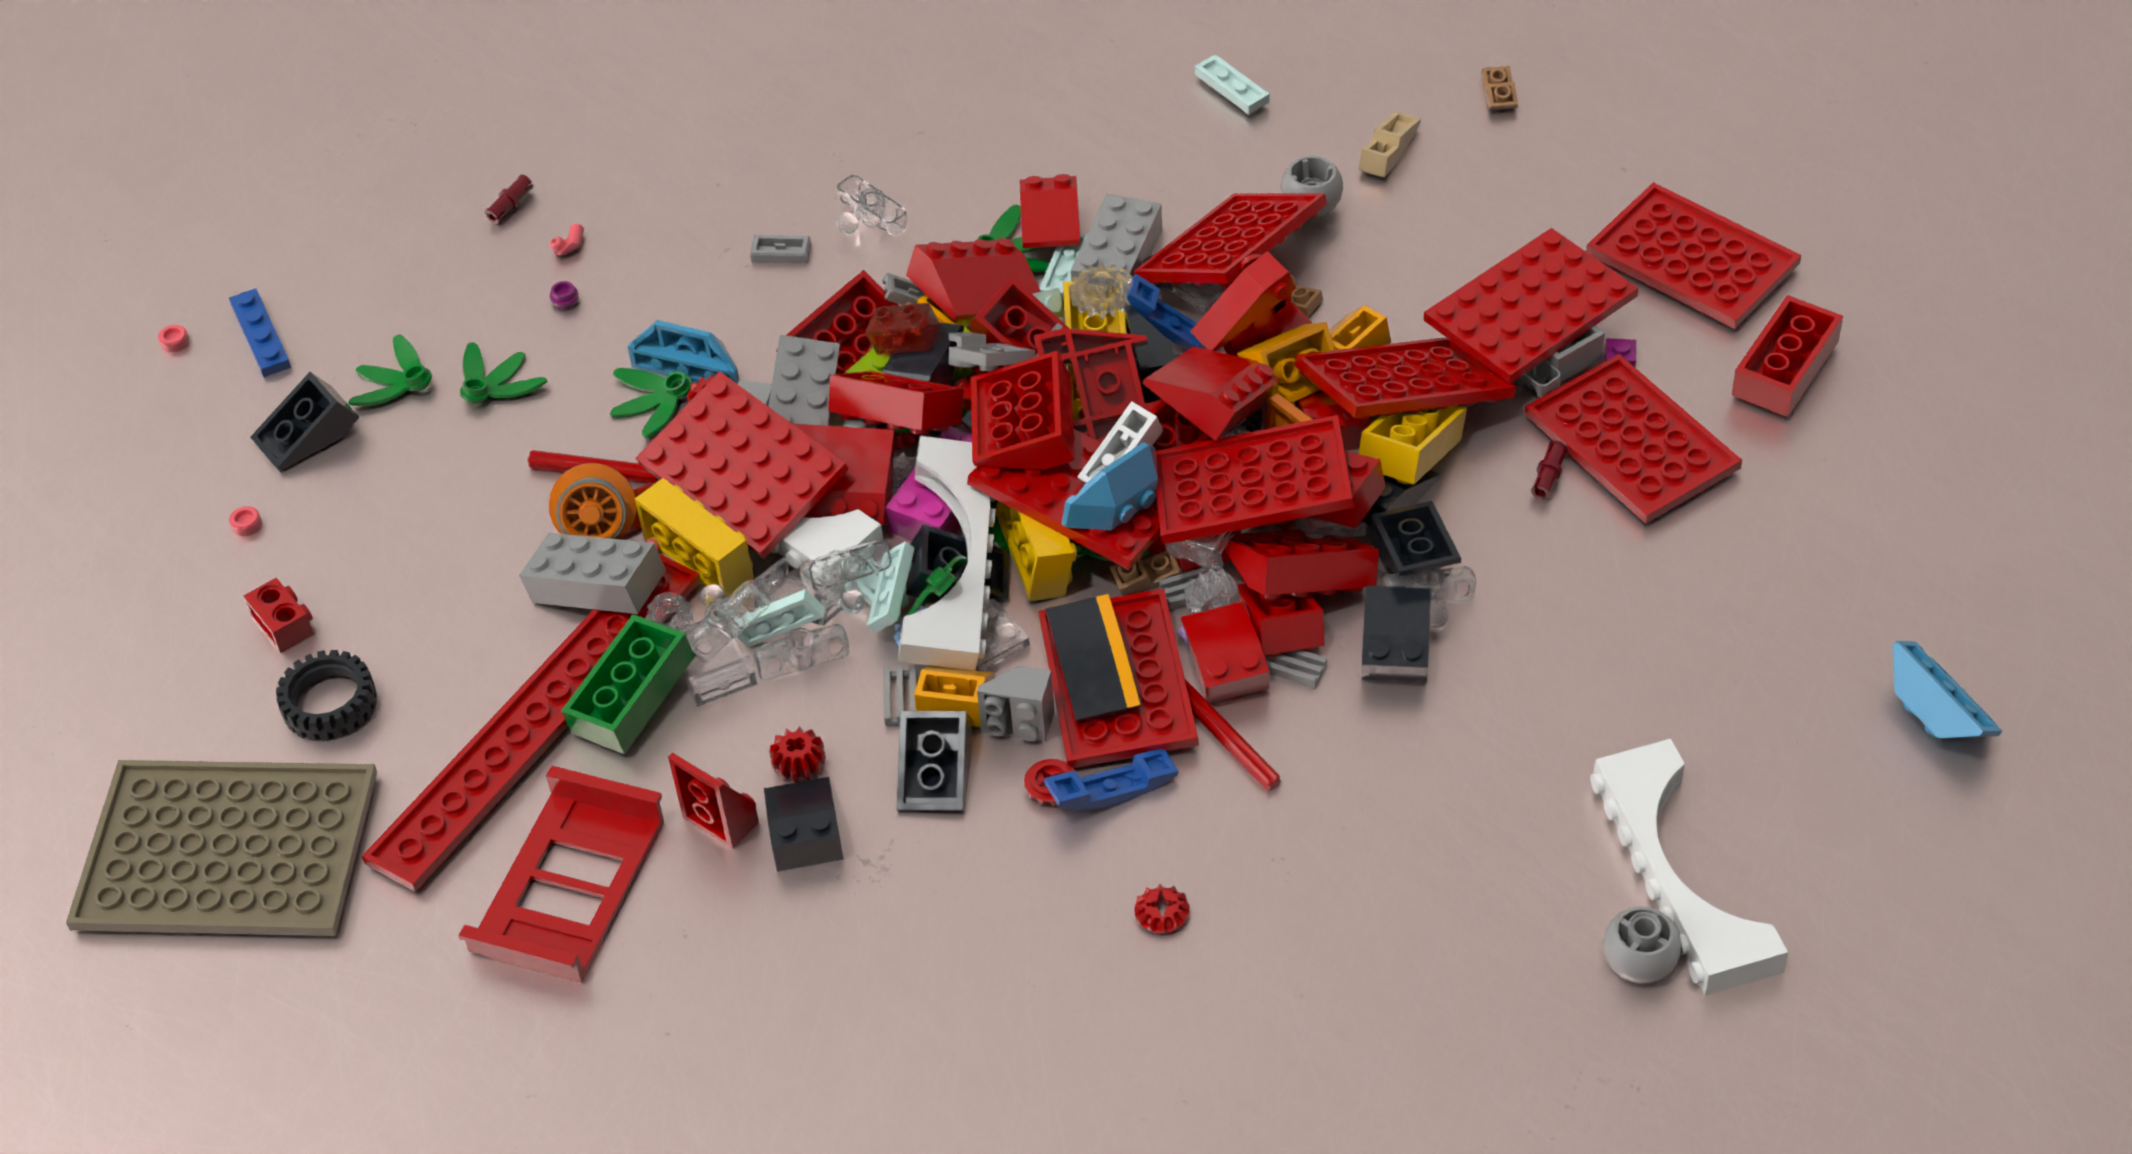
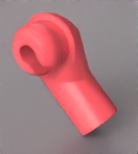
[550,224,584,256]

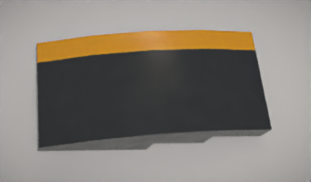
[1045,594,1140,724]

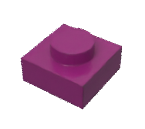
[1605,338,1636,368]

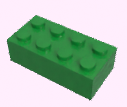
[561,614,695,754]

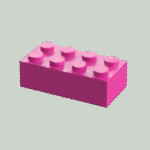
[885,426,972,541]

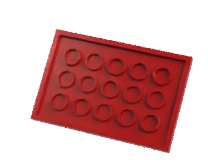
[1586,182,1801,329]
[1134,193,1328,286]
[1423,228,1639,384]
[1294,337,1516,419]
[1524,354,1742,524]
[635,371,849,559]
[1155,415,1355,545]
[967,428,1161,570]
[1038,588,1199,768]

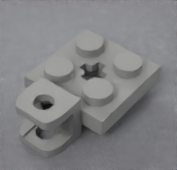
[948,332,1035,371]

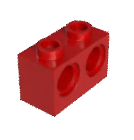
[243,577,314,653]

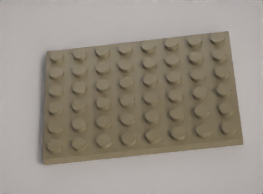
[66,760,377,936]

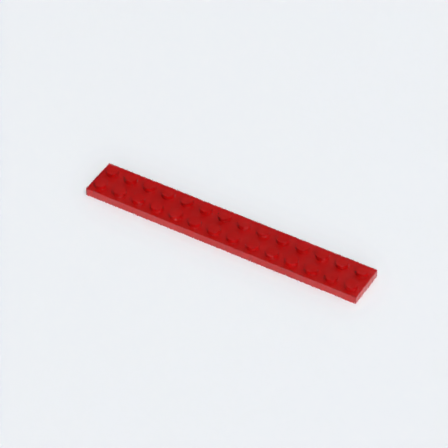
[362,554,701,892]

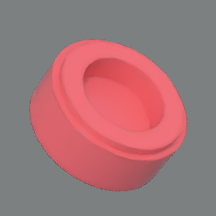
[158,325,189,352]
[229,506,262,536]

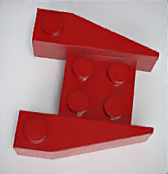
[1190,251,1312,356]
[1034,328,1162,443]

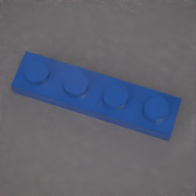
[229,288,292,377]

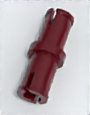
[484,174,534,224]
[1531,440,1568,500]

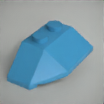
[627,320,739,384]
[1061,442,1158,530]
[1892,641,2002,739]

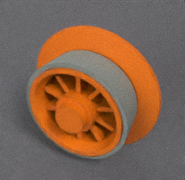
[549,463,637,539]

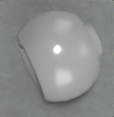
[1281,156,1343,218]
[1603,906,1681,984]

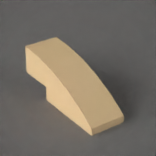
[1358,111,1421,177]

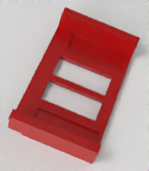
[458,765,664,984]

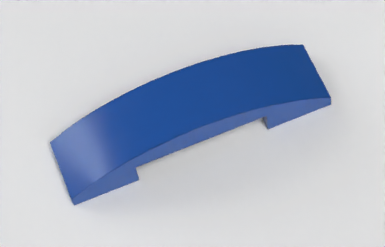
[1127,274,1219,352]
[1044,750,1179,809]

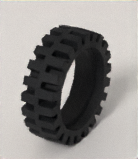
[276,650,377,741]

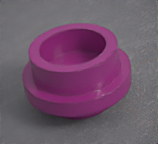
[549,281,579,307]

